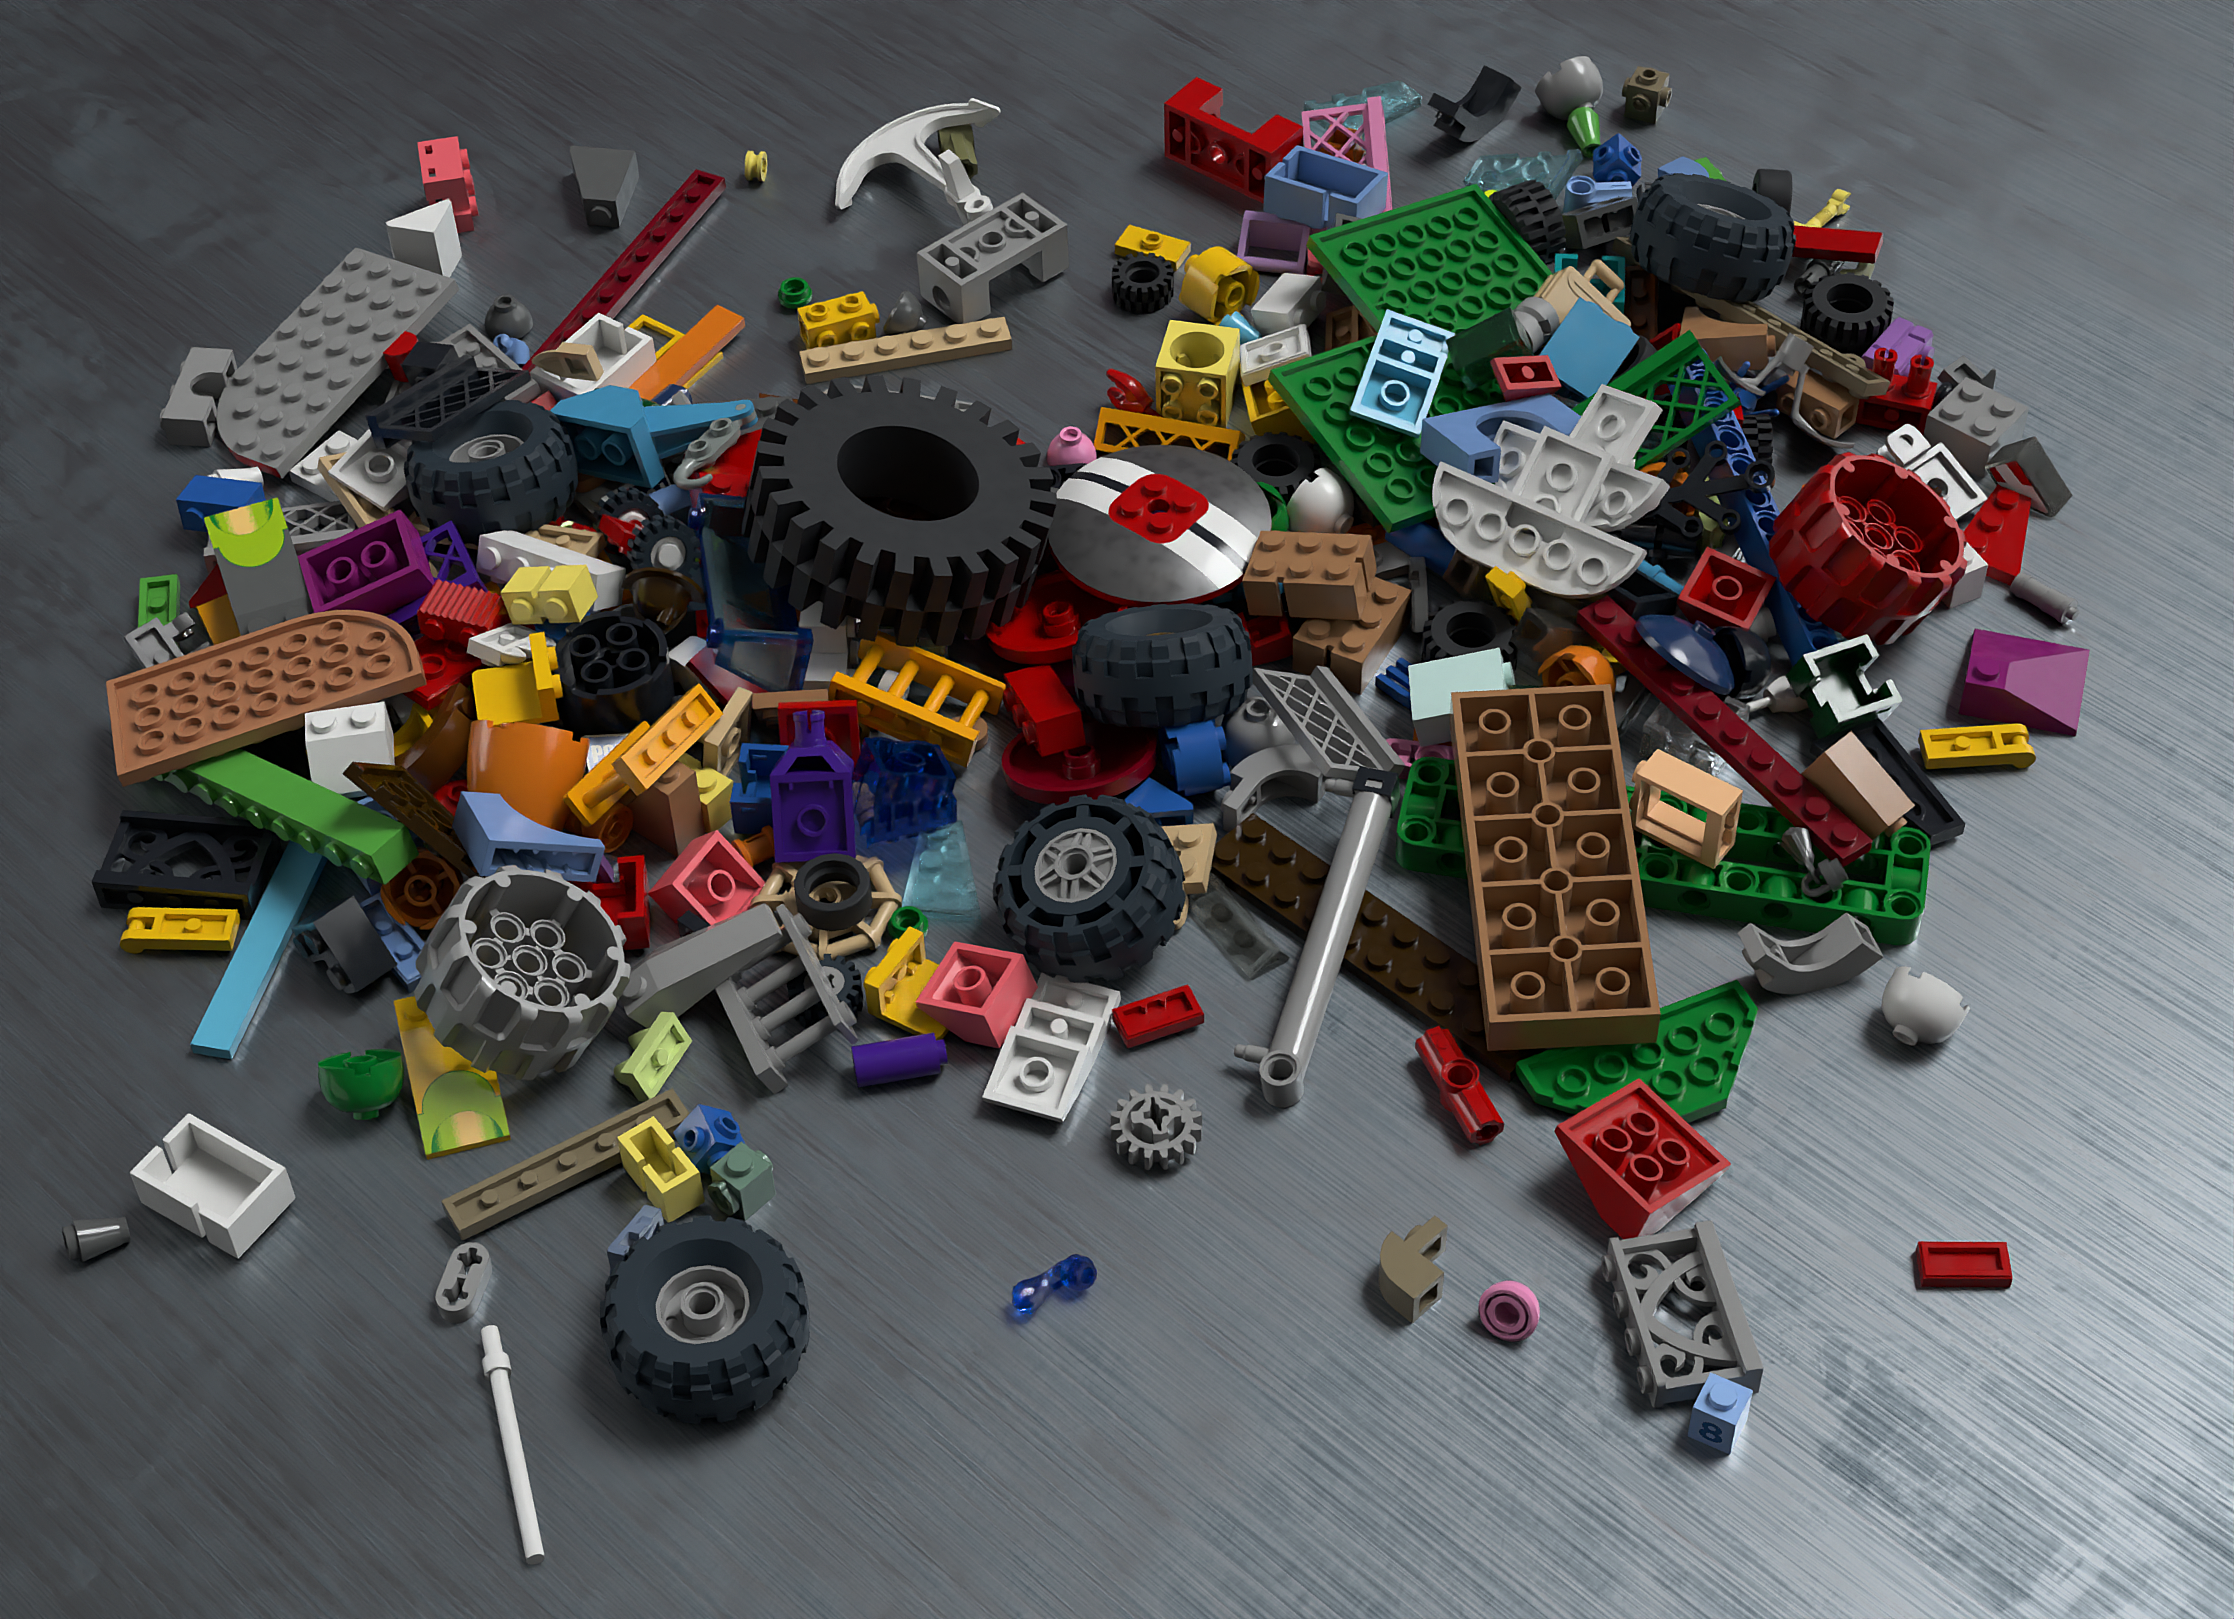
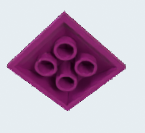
[1958,628,2090,736]

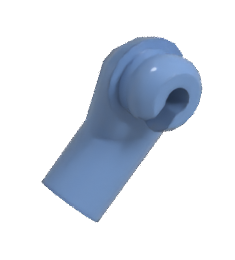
[493,334,530,368]

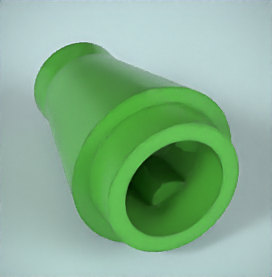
[1567,107,1601,157]

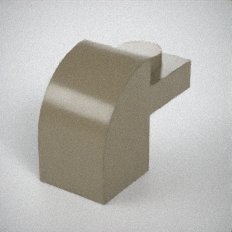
[1379,1215,1448,1324]

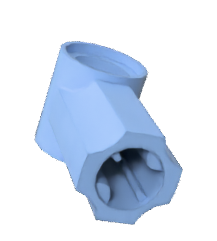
[1563,175,1632,213]

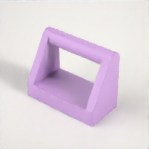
[1237,210,1312,275]

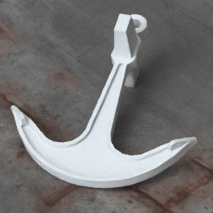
[835,98,1001,225]

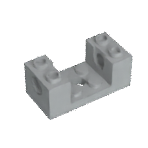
[917,192,1069,324]

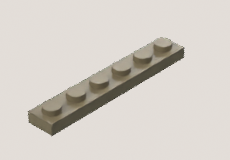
[441,1088,690,1241]

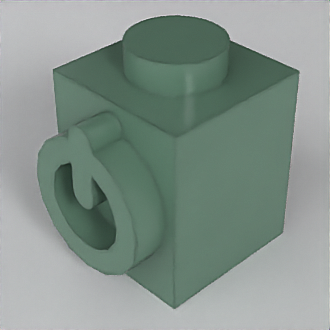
[708,1141,776,1221]

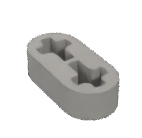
[435,1242,493,1323]

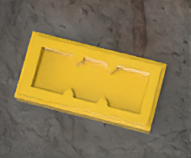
[1115,224,1191,271]

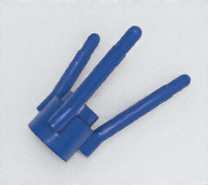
[1728,361,1790,418]

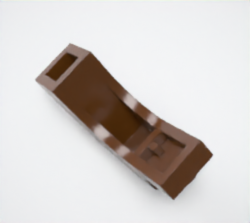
[394,682,478,795]

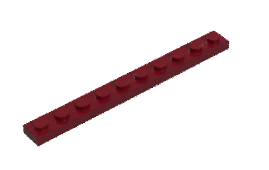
[521,169,726,380]
[1576,595,1873,867]

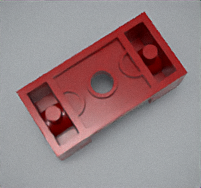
[1164,77,1303,204]

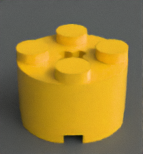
[1179,246,1260,326]

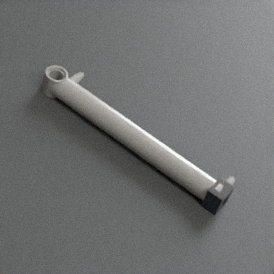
[1234,766,1400,1108]

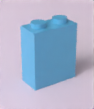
[1538,297,1640,407]

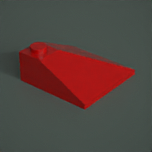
[1554,1079,1731,1239]

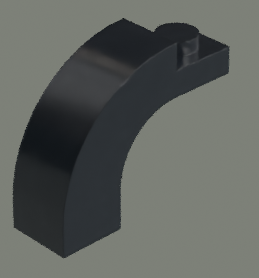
[1427,65,1522,142]

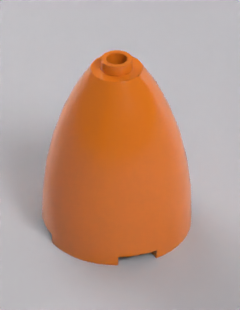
[467,720,590,832]

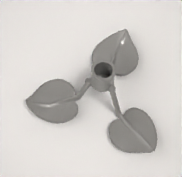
[1712,332,1855,449]

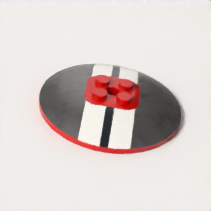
[1047,445,1272,608]

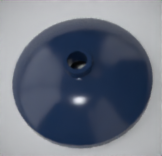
[1635,614,1734,695]

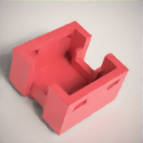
[417,136,479,233]

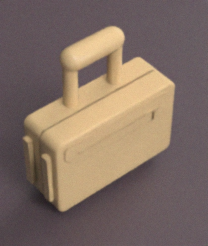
[1534,259,1631,327]

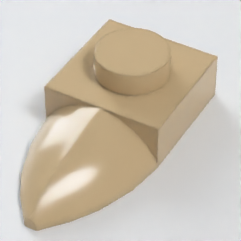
[531,342,604,381]

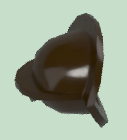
[621,567,706,634]

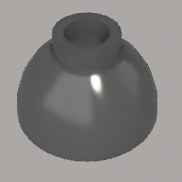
[883,290,928,336]
[485,294,533,339]

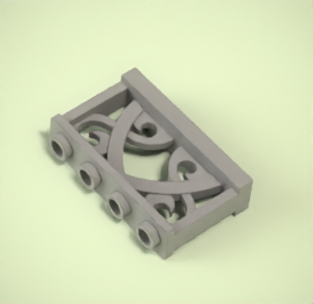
[1601,1220,1764,1408]

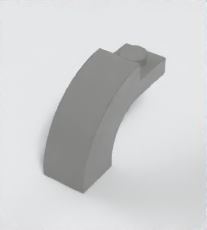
[1220,744,1337,832]

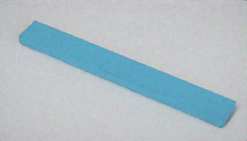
[190,840,328,1059]

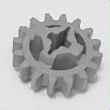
[1110,1084,1202,1170]

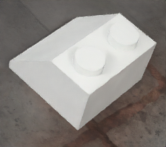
[305,702,395,798]

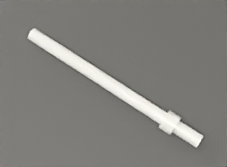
[481,1325,545,1565]

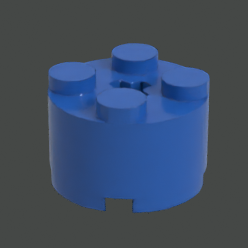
[1158,719,1231,797]

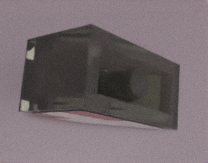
[1985,436,2073,517]

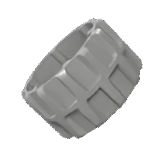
[414,865,631,1080]

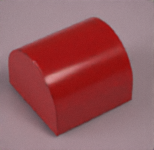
[383,331,418,382]

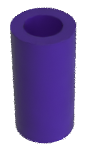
[851,1032,948,1088]

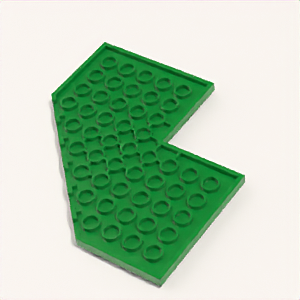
[1268,184,1553,533]

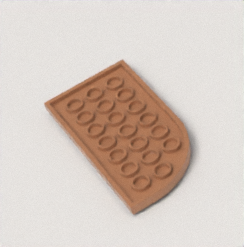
[106,610,427,787]

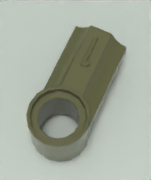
[937,124,978,181]

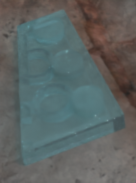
[1463,149,1583,200]

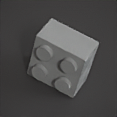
[1923,377,2029,478]

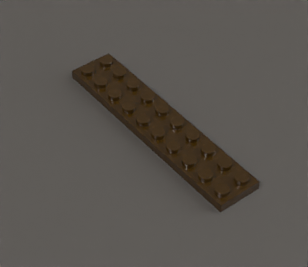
[1210,813,1546,1083]

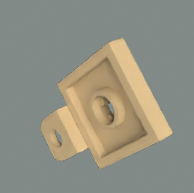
[1162,823,1217,930]

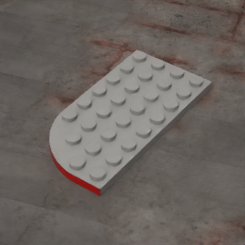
[217,247,460,478]

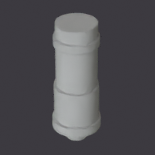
[2010,572,2079,624]

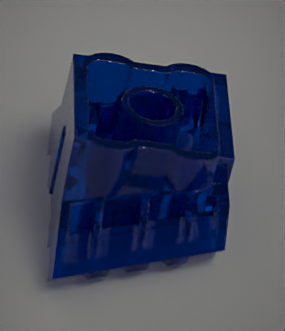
[852,737,957,849]

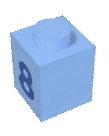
[1687,1372,1753,1454]

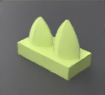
[614,1012,692,1102]

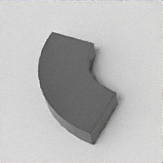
[1409,557,1428,632]

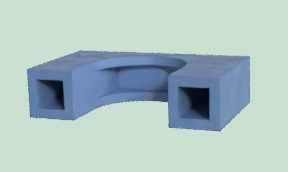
[1420,393,1581,483]

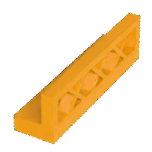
[1094,407,1246,461]

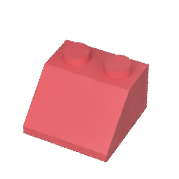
[647,830,765,925]
[915,941,1038,1049]

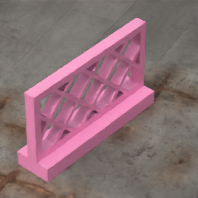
[1302,96,1393,234]

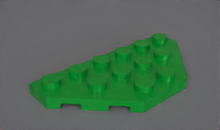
[1515,979,1758,1123]

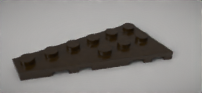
[342,762,488,878]

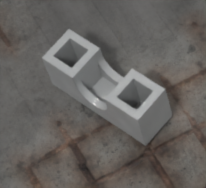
[160,347,237,447]

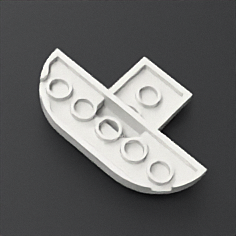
[1494,384,1670,533]
[1432,426,1647,599]

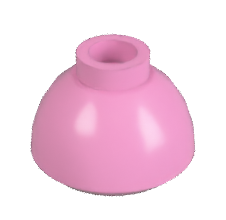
[1047,426,1097,466]
[1478,1281,1540,1342]

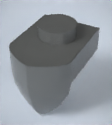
[1937,355,1996,390]

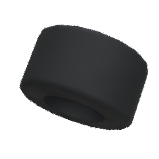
[1752,169,1793,214]

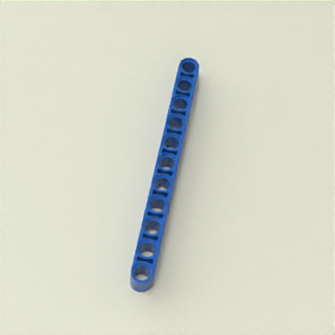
[1667,348,1839,666]

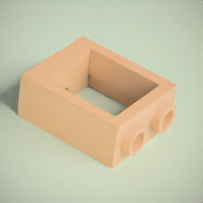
[1629,749,1743,869]

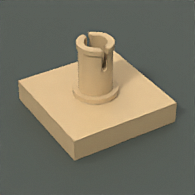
[697,687,753,777]

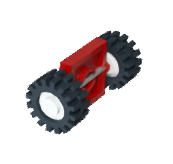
[593,487,702,579]

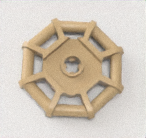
[750,855,902,960]

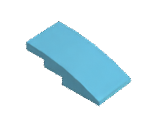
[1349,309,1455,439]

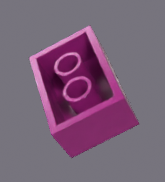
[298,510,435,615]

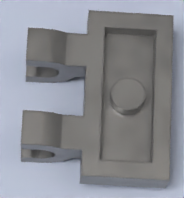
[124,612,210,669]

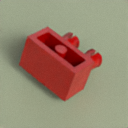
[1855,348,1938,435]

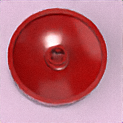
[986,570,1134,664]

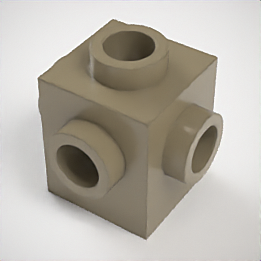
[1622,66,1672,124]

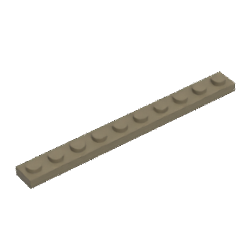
[1611,236,1890,399]

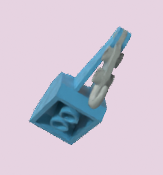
[550,385,758,490]

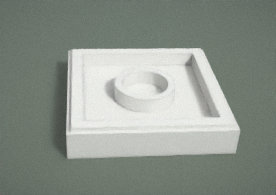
[1240,324,1312,387]

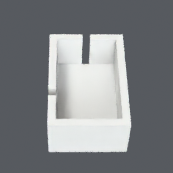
[530,313,656,403]
[129,1113,296,1259]

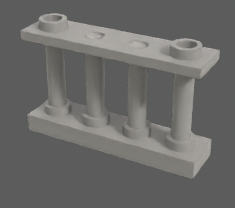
[715,904,859,1094]

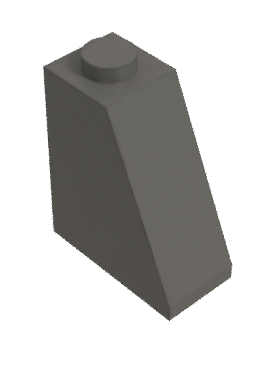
[569,145,639,228]

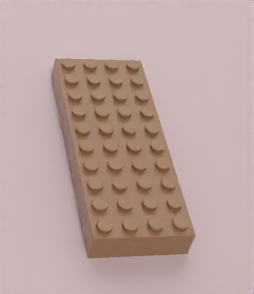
[1449,684,1661,1051]

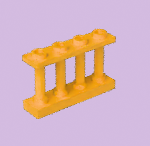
[828,630,1006,768]
[563,683,723,828]

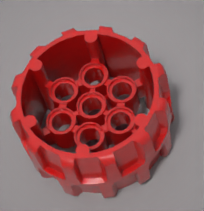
[1768,452,1968,645]

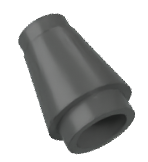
[62,1217,130,1263]

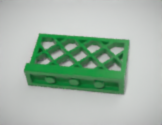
[1571,330,1741,470]

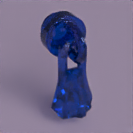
[1011,1254,1097,1315]

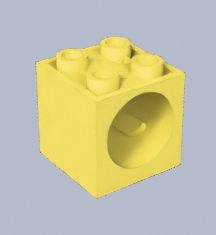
[1155,320,1240,428]

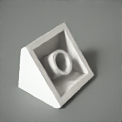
[385,199,462,278]

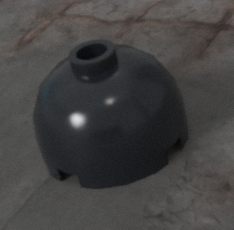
[1711,626,1771,703]

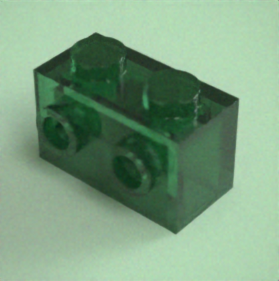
[1445,307,1534,391]

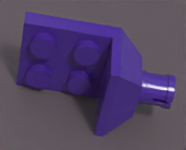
[770,710,857,863]

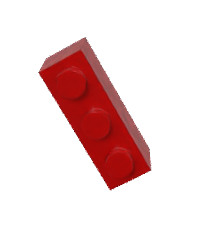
[1003,663,1086,757]

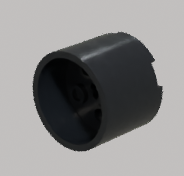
[552,611,676,742]

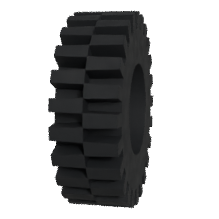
[742,375,1057,647]

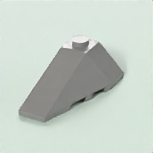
[620,903,783,1028]

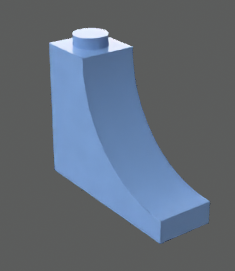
[452,791,605,882]

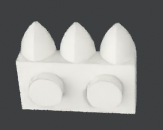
[467,623,556,667]

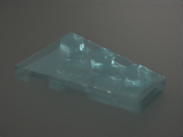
[1304,80,1422,136]
[902,817,982,925]

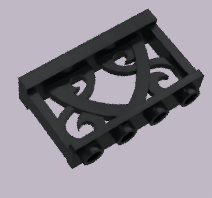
[92,810,281,920]

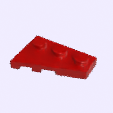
[1964,485,2032,586]

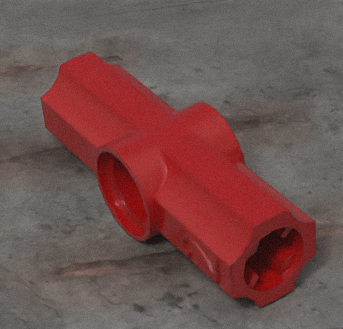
[1415,1026,1504,1146]

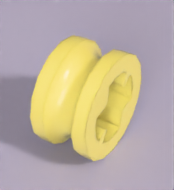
[745,150,767,182]

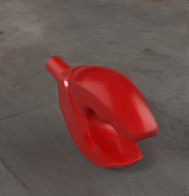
[1106,368,1164,418]

